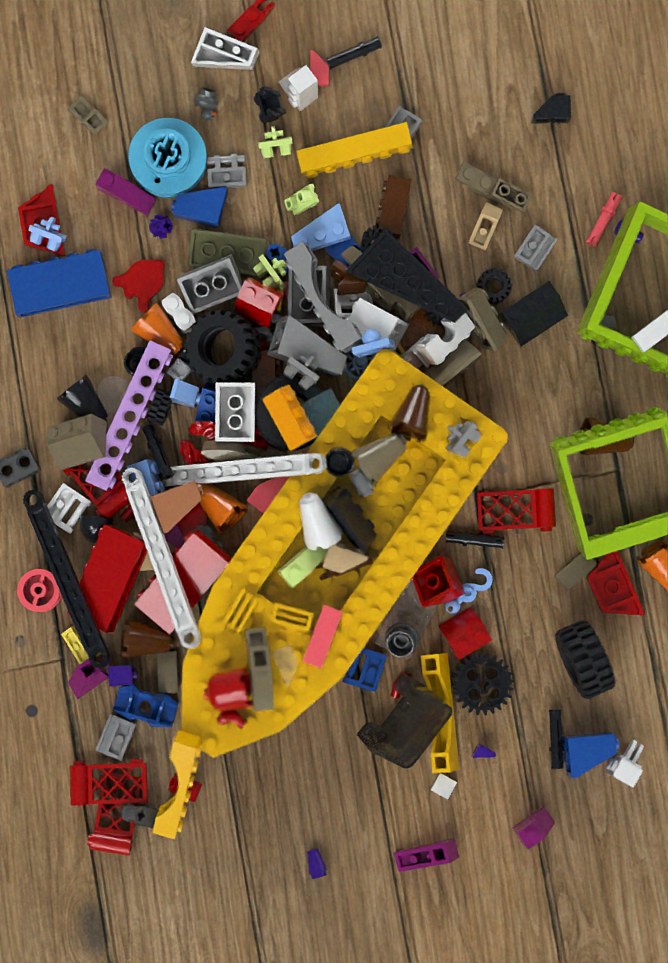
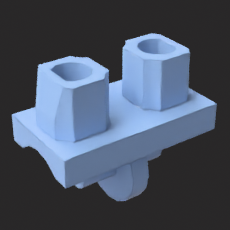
[28,217,67,251]

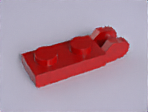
[227,0,275,42]

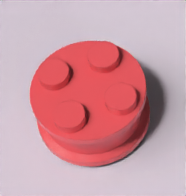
[17,569,62,612]

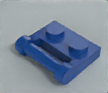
[342,648,387,692]

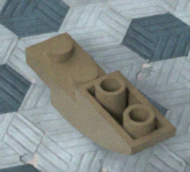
[454,162,532,212]
[200,440,274,479]
[245,628,274,712]

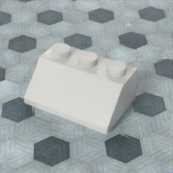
[215,383,255,442]

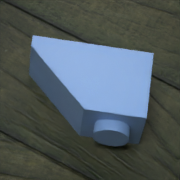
[170,379,201,408]

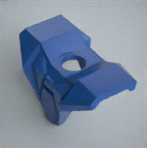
[113,684,178,727]

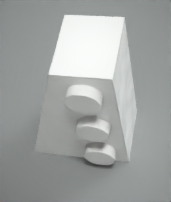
[191,27,259,70]
[278,65,318,111]

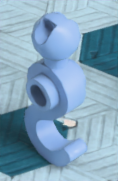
[445,568,493,614]

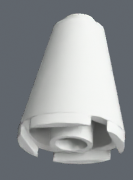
[300,493,343,550]

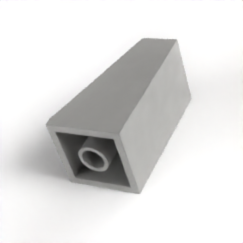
[267,316,347,376]

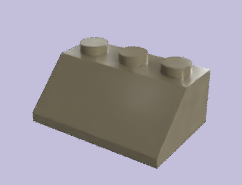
[458,287,508,351]
[421,339,482,388]
[47,414,107,470]

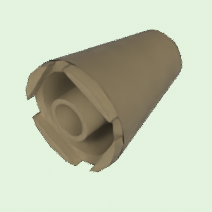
[351,432,408,484]

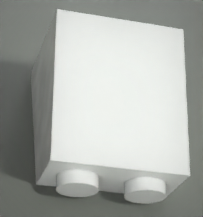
[346,298,409,352]

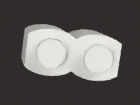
[162,293,196,335]

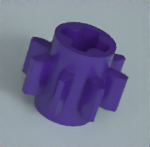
[149,214,173,239]

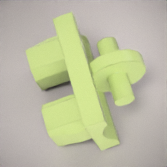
[258,126,293,158]
[284,184,319,215]
[253,254,287,290]

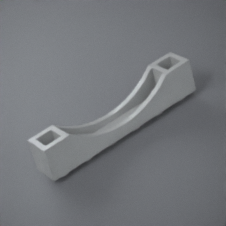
[284,241,363,353]

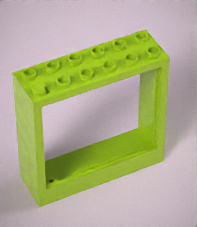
[549,407,668,560]

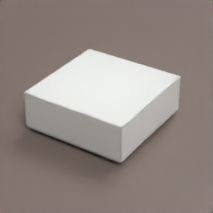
[166,358,193,381]
[430,773,457,800]

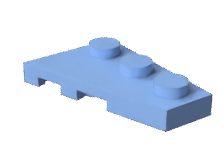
[291,203,351,251]

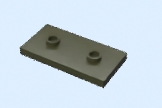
[187,228,267,276]

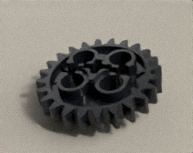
[451,652,514,716]

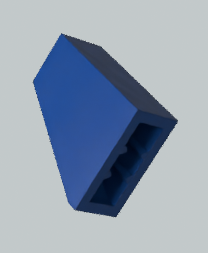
[171,187,228,228]

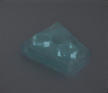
[300,388,340,440]

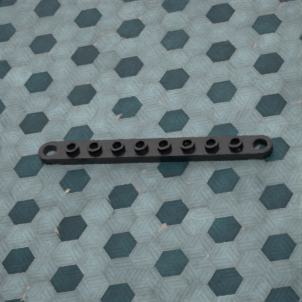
[23,490,110,668]

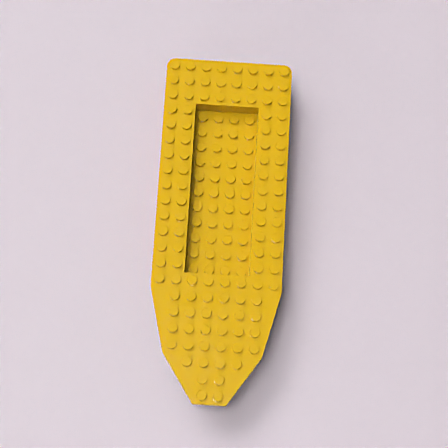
[181,349,508,758]

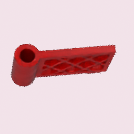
[63,460,130,519]
[477,488,556,535]
[69,759,148,805]
[87,773,142,856]

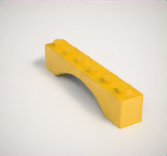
[421,653,460,773]
[152,730,202,839]

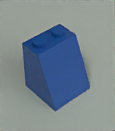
[562,732,619,778]

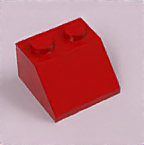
[234,277,284,328]
[412,555,465,607]
[438,607,492,660]

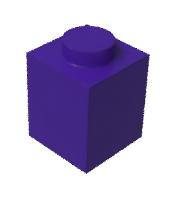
[108,665,138,686]

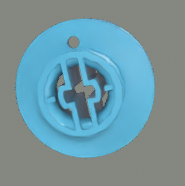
[129,118,207,198]

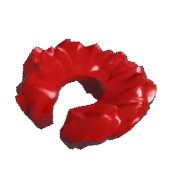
[180,421,215,465]

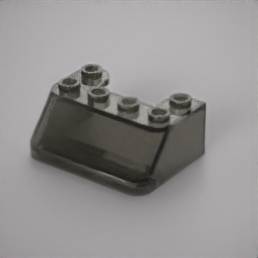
[356,673,452,769]

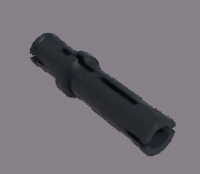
[326,37,382,70]
[142,424,174,480]
[445,530,504,549]
[549,710,565,769]

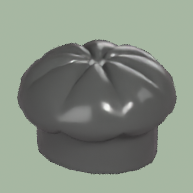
[385,622,420,658]

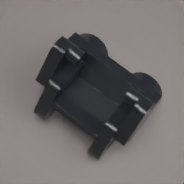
[254,86,286,124]

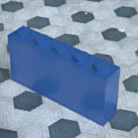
[7,249,112,318]

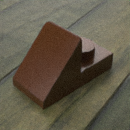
[331,260,367,295]

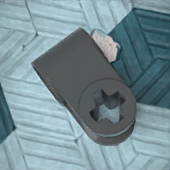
[121,803,159,828]

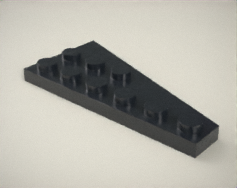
[346,229,469,323]

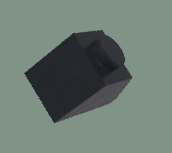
[531,93,571,124]

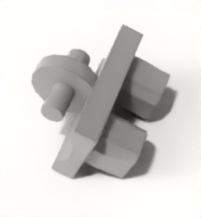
[283,356,319,390]
[445,421,482,458]

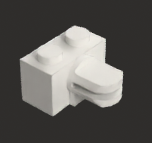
[606,739,644,788]

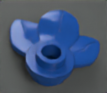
[326,235,362,267]

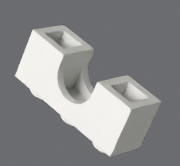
[415,313,475,365]

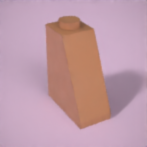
[151,480,204,534]

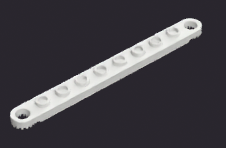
[159,453,327,487]
[122,467,201,648]

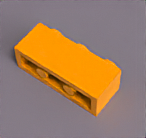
[262,385,317,451]

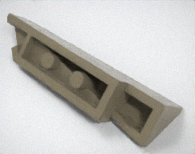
[341,246,421,323]

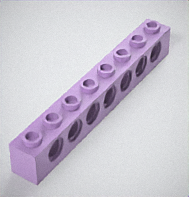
[85,340,173,491]

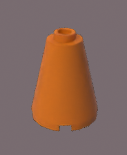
[131,303,183,354]
[199,483,247,534]
[636,539,668,591]

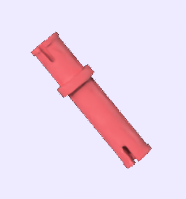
[586,192,623,248]

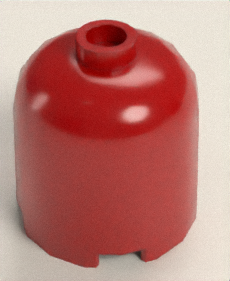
[204,667,253,711]

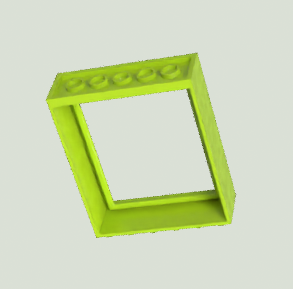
[576,201,668,378]

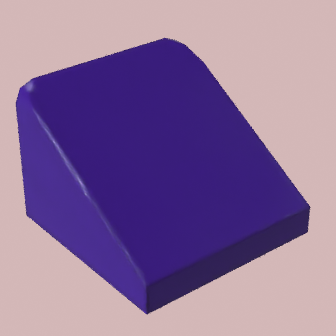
[471,744,496,758]

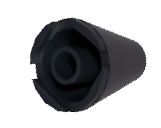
[57,375,108,422]

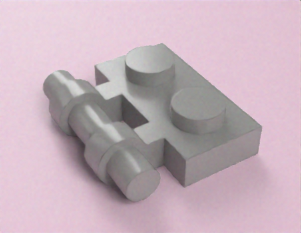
[207,153,247,189]

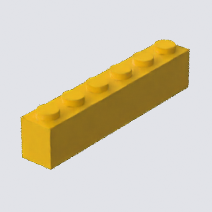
[296,122,413,178]

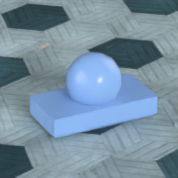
[352,329,395,358]

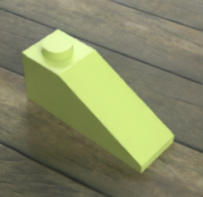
[277,546,329,588]

